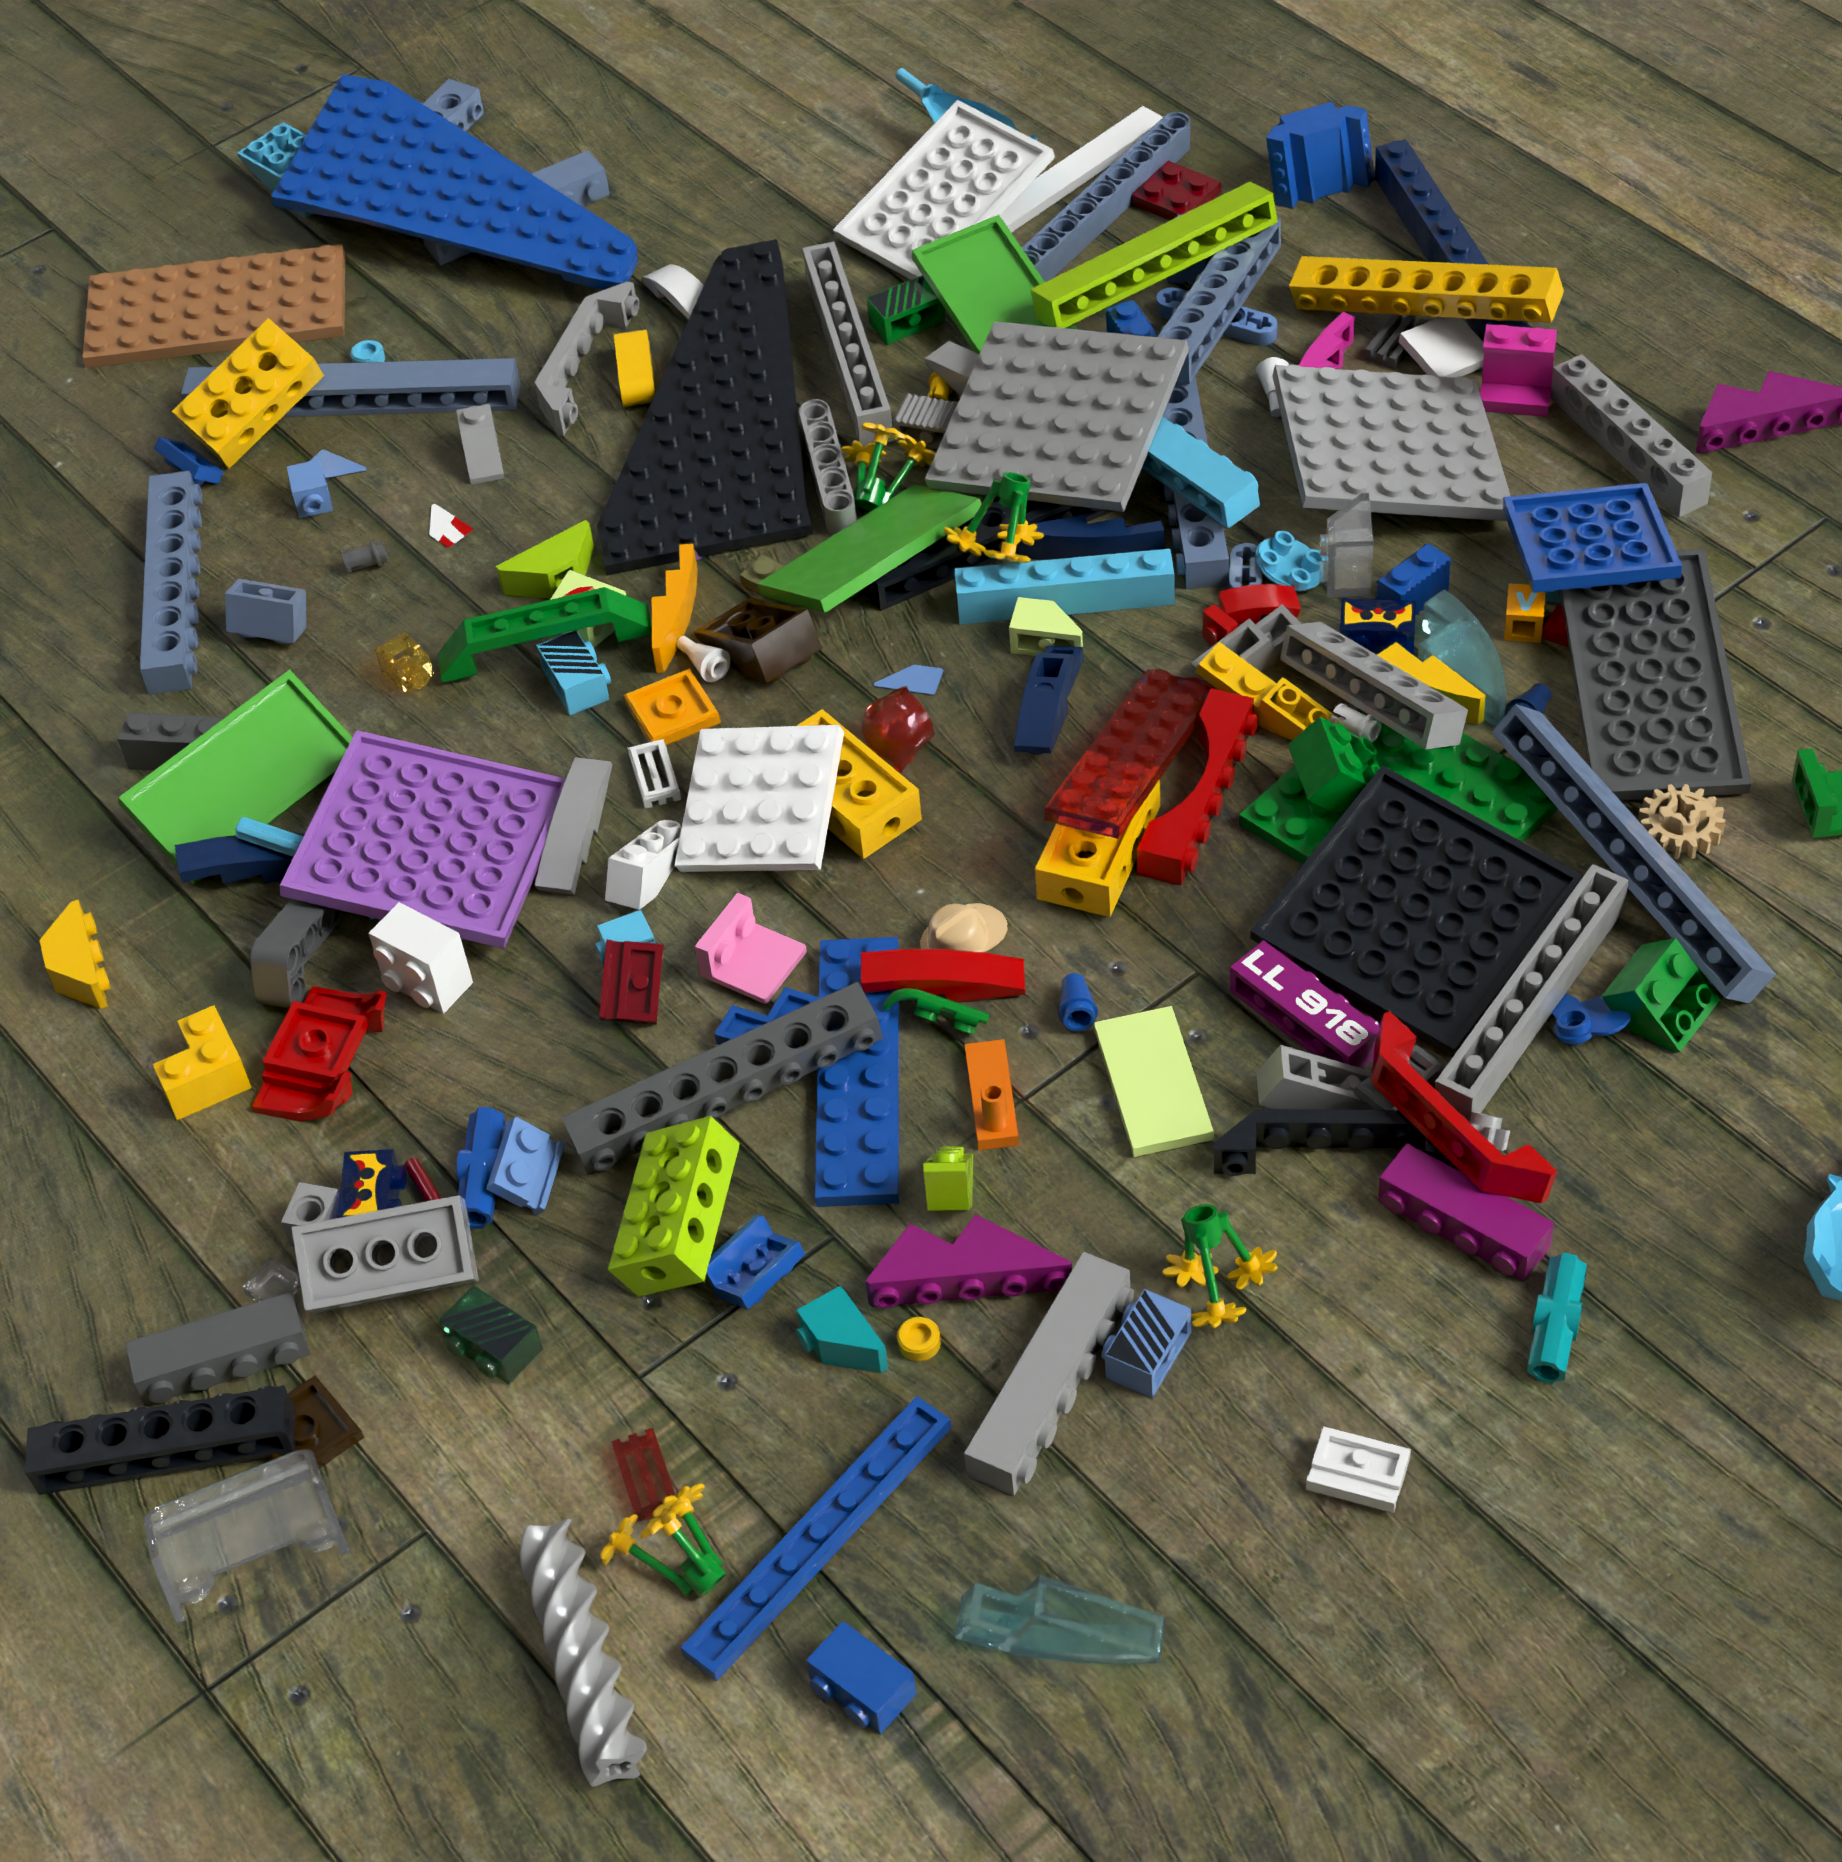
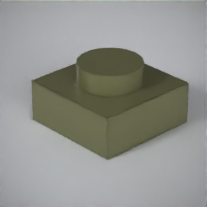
[740,555,784,599]

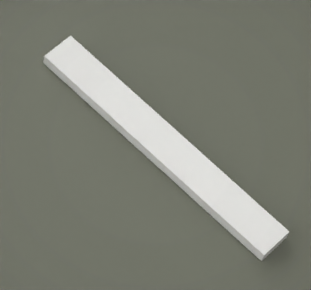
[1000,106,1163,233]

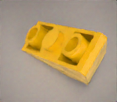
[39,900,111,1009]

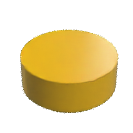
[897,1317,941,1361]

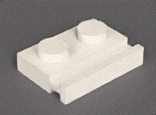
[1306,1426,1411,1513]

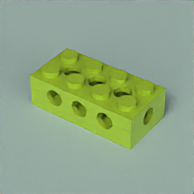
[608,1116,740,1297]

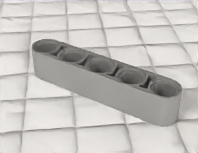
[799,399,857,535]

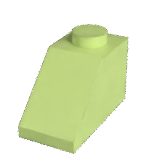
[1009,597,1083,656]

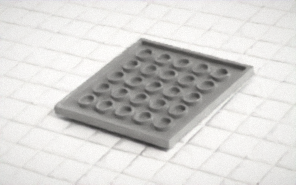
[925,321,1189,512]
[1272,364,1511,521]

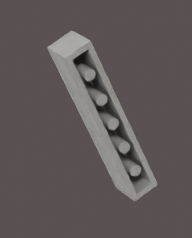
[964,1252,1134,1496]

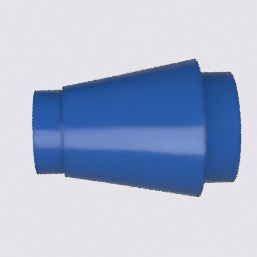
[1058,973,1098,1031]

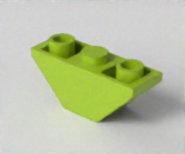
[495,520,594,599]
[923,1146,973,1211]

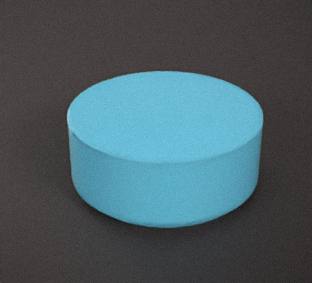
[350,340,385,363]

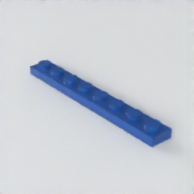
[680,1396,951,1682]

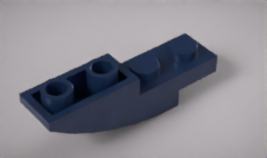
[1014,645,1084,755]

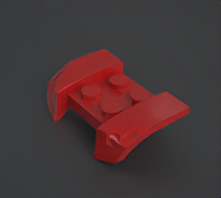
[251,986,387,1122]

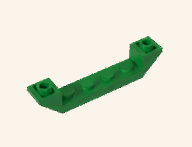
[437,587,652,683]

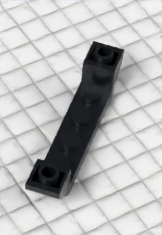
[1214,1109,1462,1176]

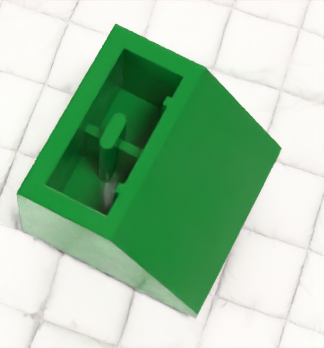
[1288,716,1380,813]
[1601,938,1720,1053]

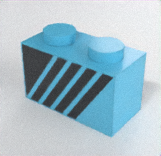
[536,630,611,715]

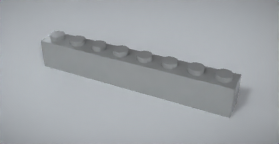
[802,242,894,447]
[1435,864,1629,1122]

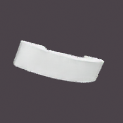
[642,264,704,320]

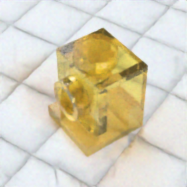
[375,632,434,692]

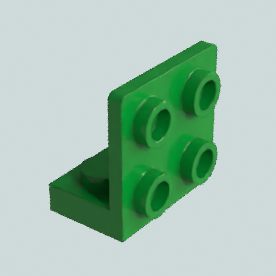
[1792,748,1842,839]

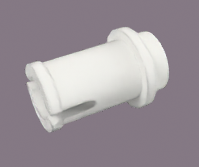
[1330,703,1382,742]

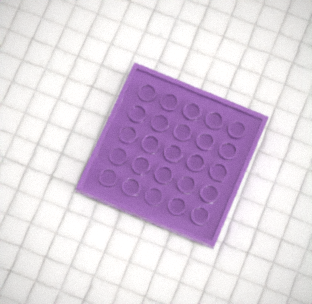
[280,730,566,949]

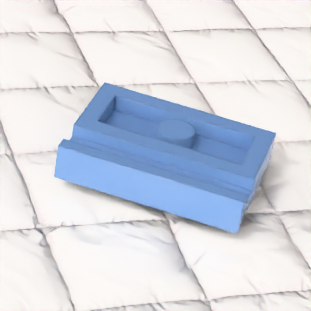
[486,1116,565,1216]

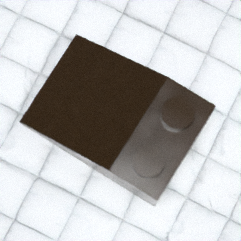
[694,598,822,684]

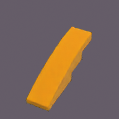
[652,544,698,674]

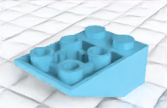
[237,122,313,218]

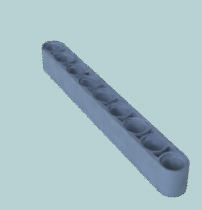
[1022,112,1190,282]

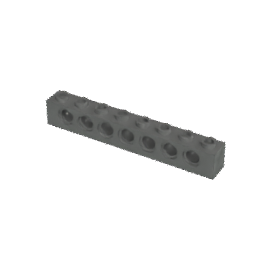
[561,981,883,1175]

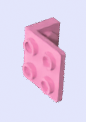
[695,893,807,1004]

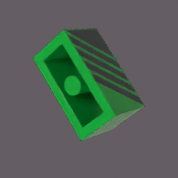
[866,275,946,345]

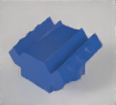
[1266,102,1375,209]

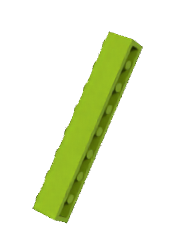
[1030,182,1278,328]

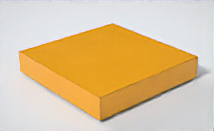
[623,669,721,745]

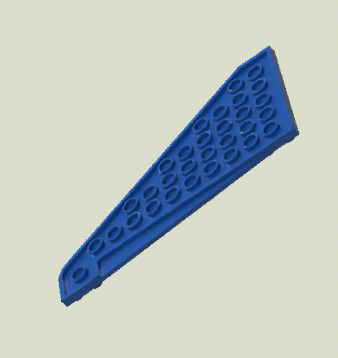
[271,74,638,290]

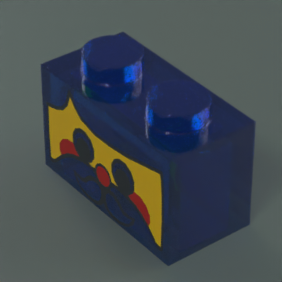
[1340,598,1416,655]
[337,1149,406,1218]

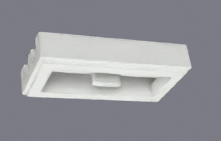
[628,739,681,809]

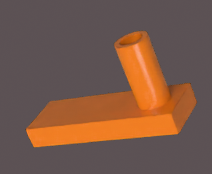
[965,1039,1019,1151]

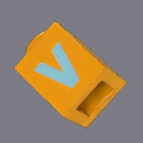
[1504,583,1545,643]

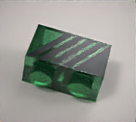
[439,1285,543,1385]

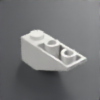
[605,820,682,910]

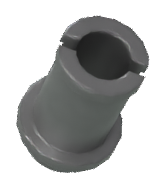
[341,539,388,573]

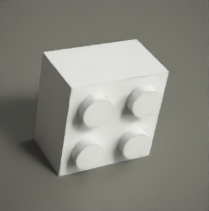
[369,902,473,1014]

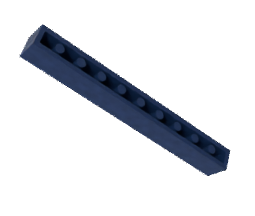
[1375,139,1531,343]

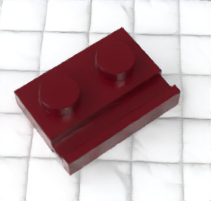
[599,939,664,1025]

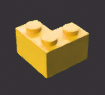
[152,1005,252,1120]

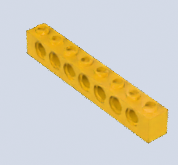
[1289,256,1564,323]

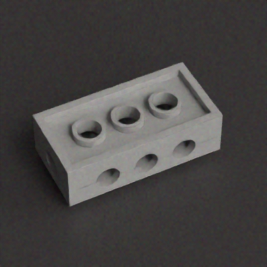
[291,1195,479,1313]

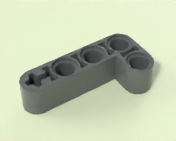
[251,899,347,1009]

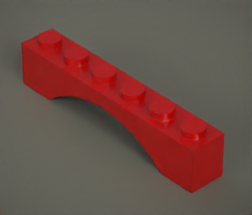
[1137,688,1259,886]

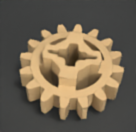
[1638,784,1726,859]

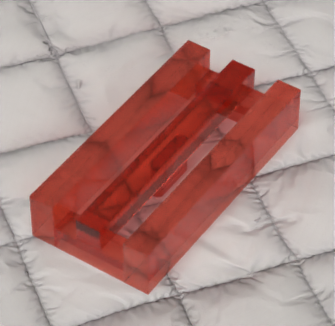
[611,1428,676,1522]

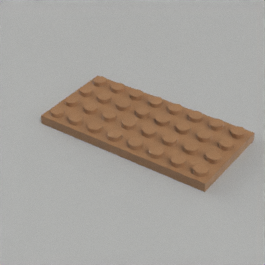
[82,244,345,368]

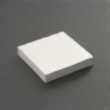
[1398,317,1484,378]

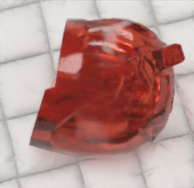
[861,686,935,773]

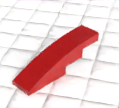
[861,949,1026,1002]

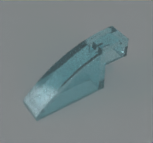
[1418,589,1506,727]
[955,1575,1166,1665]

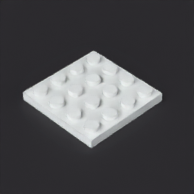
[675,725,844,872]

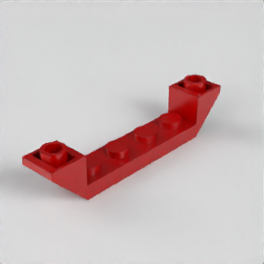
[1371,1011,1558,1204]

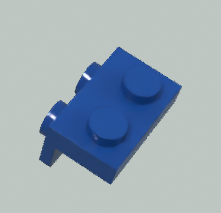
[706,1214,805,1310]

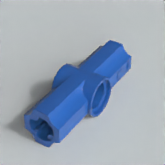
[457,1107,506,1229]

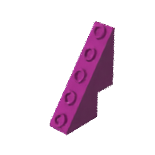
[1696,371,1842,453]
[865,1214,1072,1309]

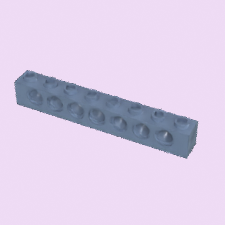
[1158,217,1281,384]
[1163,377,1229,589]
[140,471,203,695]

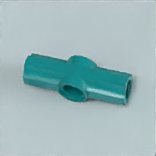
[1527,1253,1587,1384]

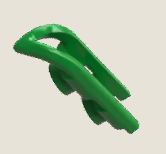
[882,988,989,1034]

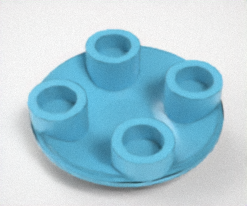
[1255,530,1325,591]

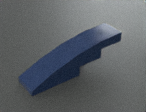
[1016,514,1164,560]
[175,833,305,885]

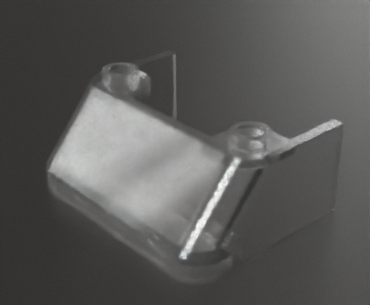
[144,1449,350,1623]

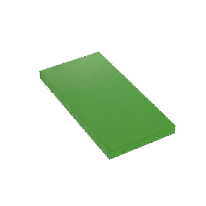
[911,215,1078,354]
[757,484,982,613]
[117,669,353,885]

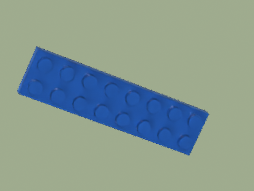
[815,937,899,1207]

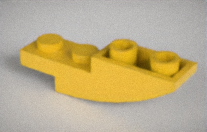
[1195,642,1337,740]

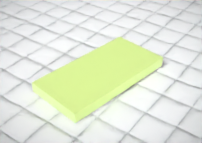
[1094,1006,1214,1157]

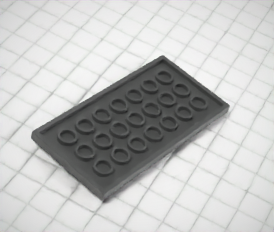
[1559,549,1751,800]

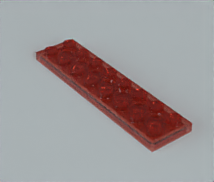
[1044,669,1217,839]

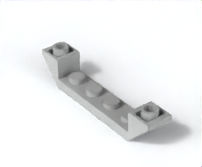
[534,281,640,436]

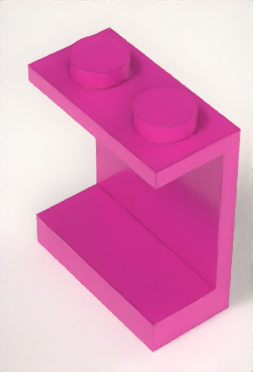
[1480,324,1557,417]

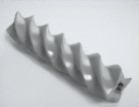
[520,1519,647,1787]

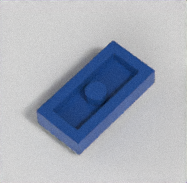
[154,437,224,485]

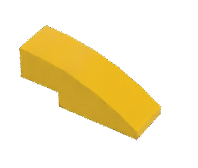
[1377,642,1486,725]

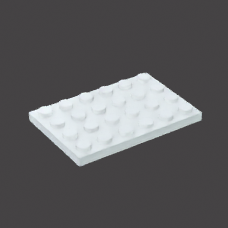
[833,100,1055,279]

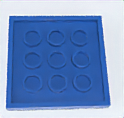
[1503,483,1682,593]

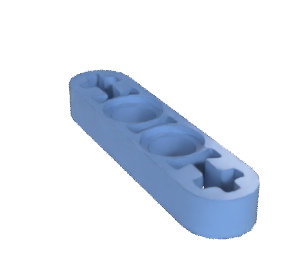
[1156,287,1278,346]

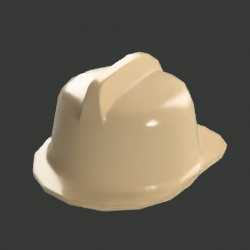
[920,903,1008,952]

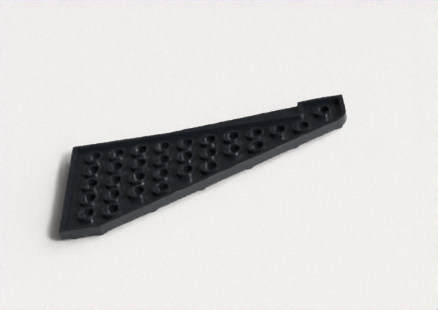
[597,239,813,575]

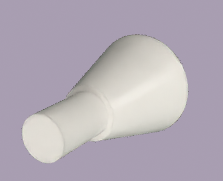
[1256,357,1289,417]
[676,636,730,682]

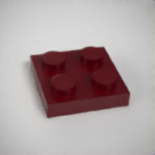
[1131,160,1221,221]

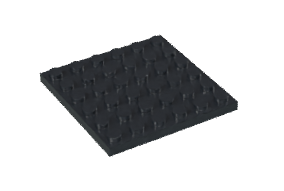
[1250,765,1583,1057]

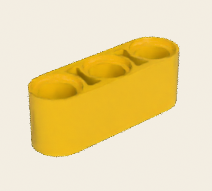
[614,329,656,407]

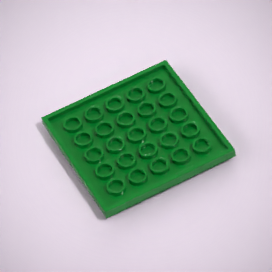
[1239,708,1558,864]

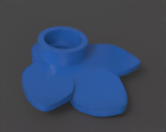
[1552,994,1631,1045]

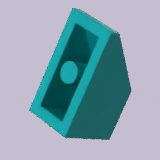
[795,1285,888,1373]

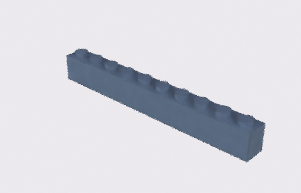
[181,358,521,417]
[1491,704,1776,1003]

